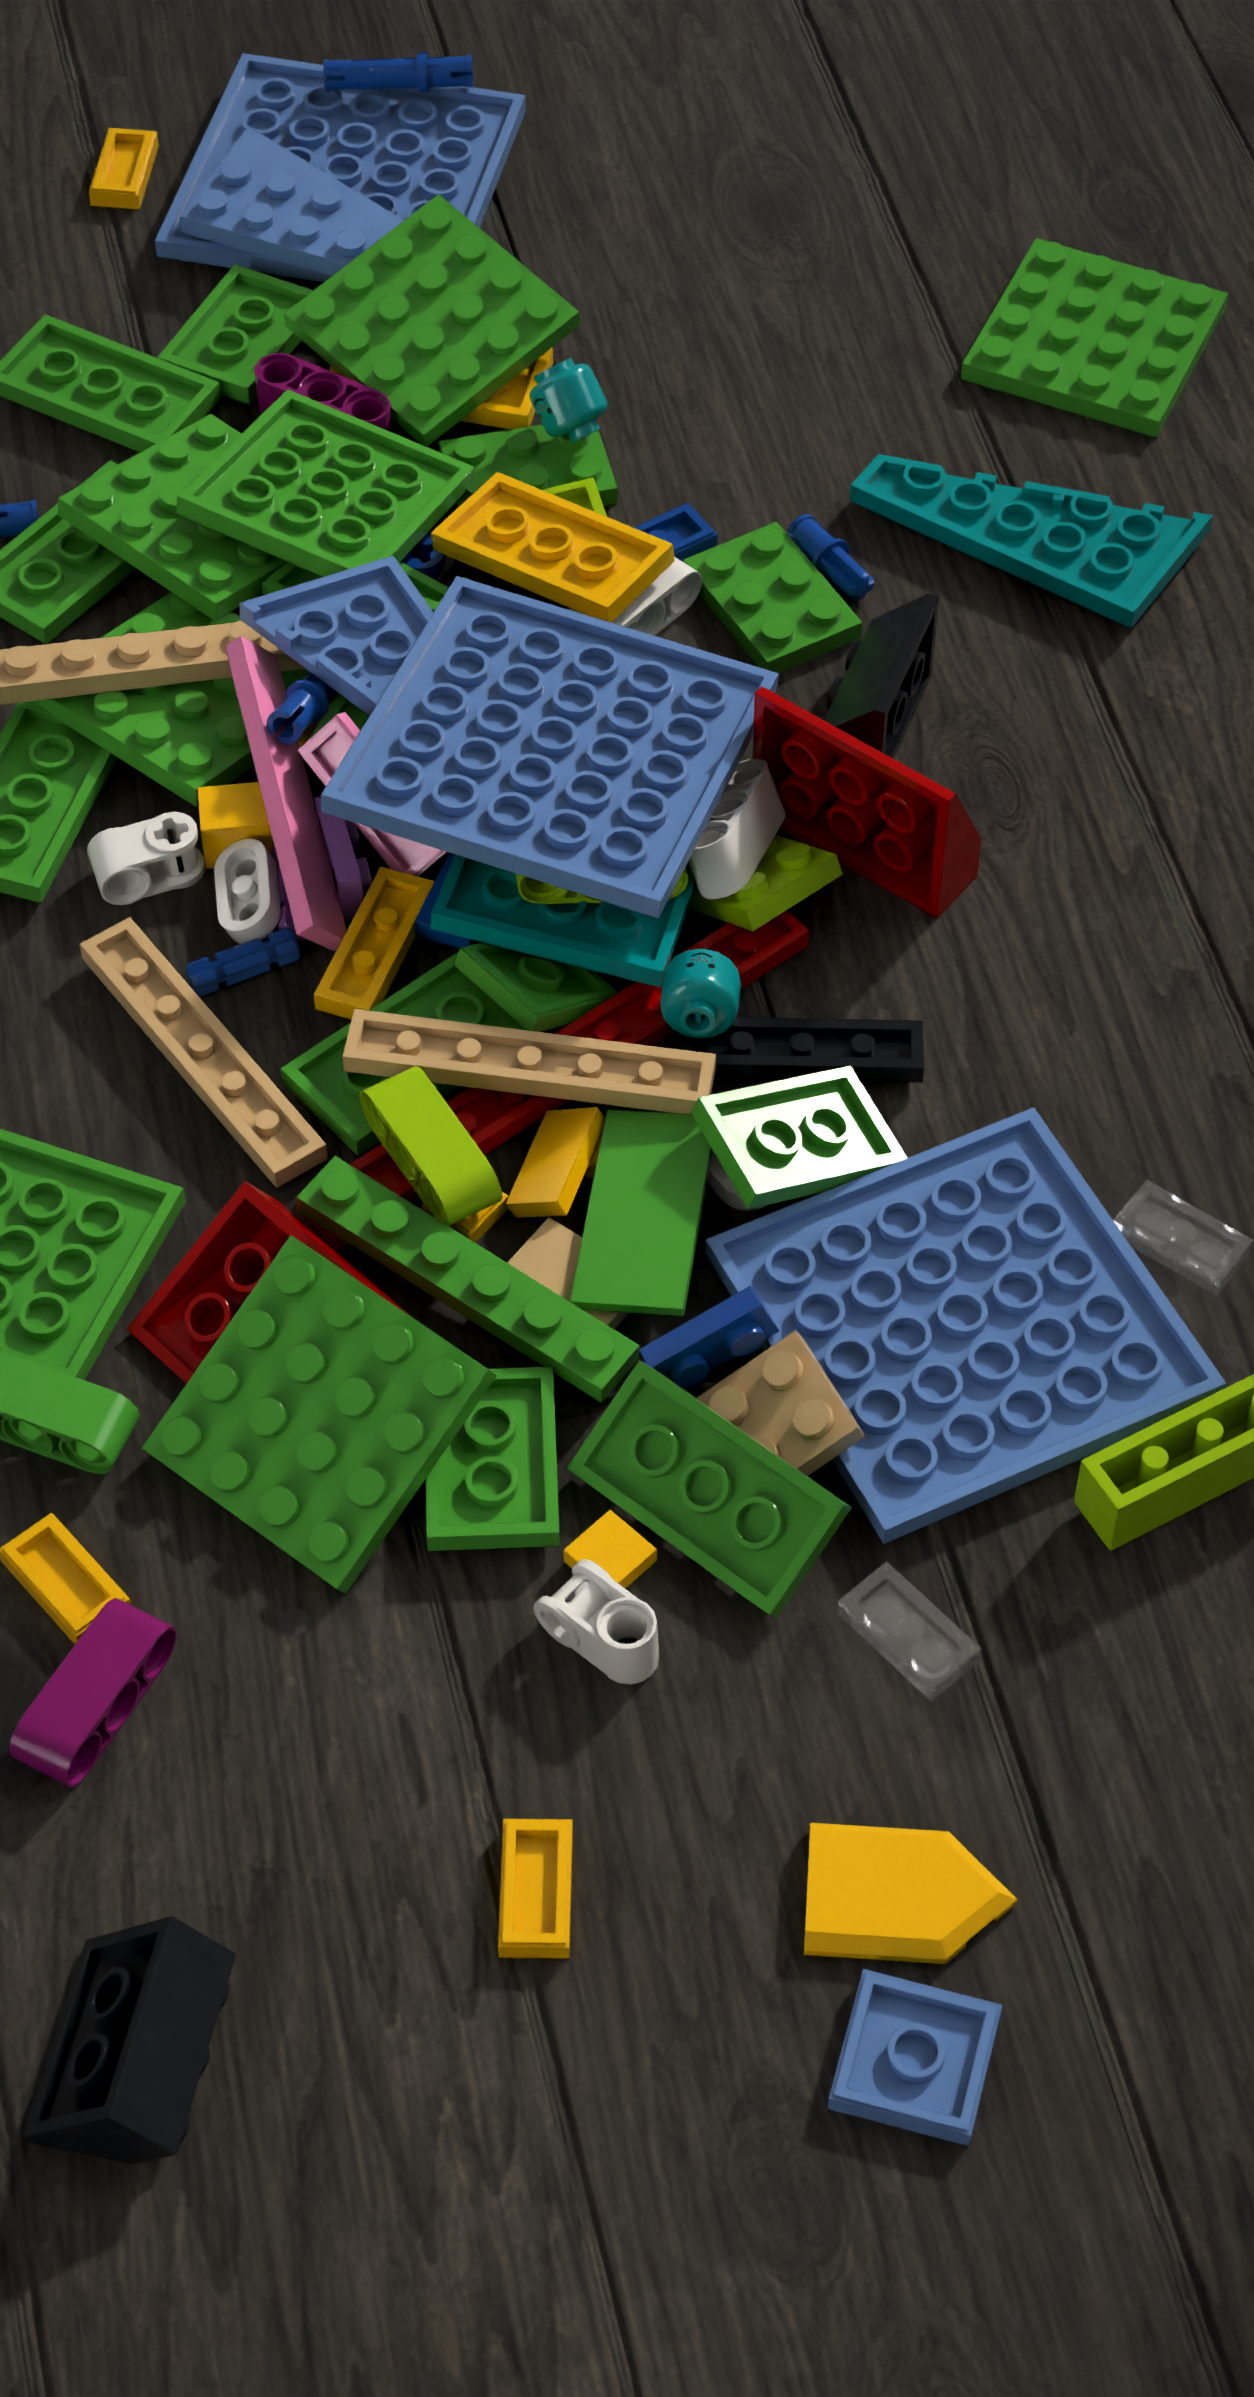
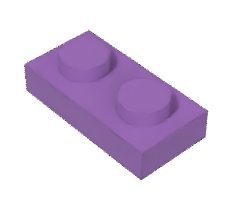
[314,796,372,921]

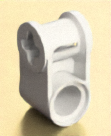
[87,812,205,906]
[533,1559,659,1684]

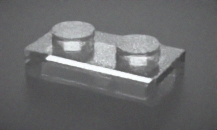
[1113,1180,1253,1296]
[837,1561,981,1702]

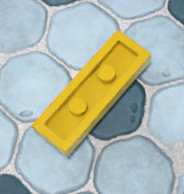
[314,866,435,1020]

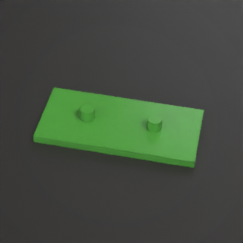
[570,1110,713,1316]

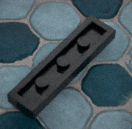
[681,1017,924,1083]

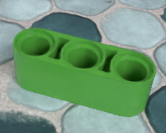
[0,1350,140,1474]

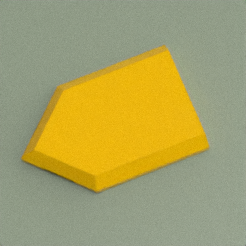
[804,1823,1018,1964]

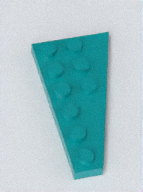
[850,454,1213,628]

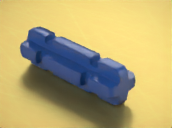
[185,928,300,997]

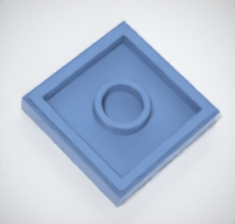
[828,1969,1002,2146]

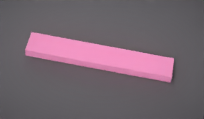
[226,636,347,951]

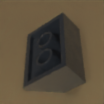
[817,593,939,759]
[22,1916,236,2164]

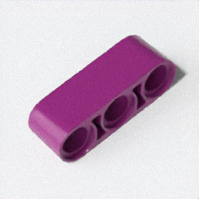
[255,353,392,432]
[9,1598,177,1788]

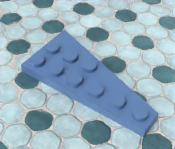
[179,126,404,276]
[240,556,434,716]

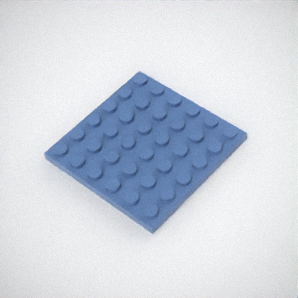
[155,53,526,283]
[321,576,779,918]
[705,1107,1226,1544]

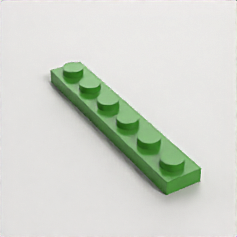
[296,1156,640,1403]

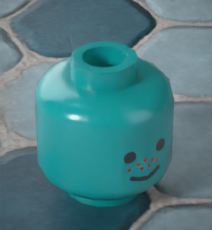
[529,358,608,443]
[660,949,741,1039]

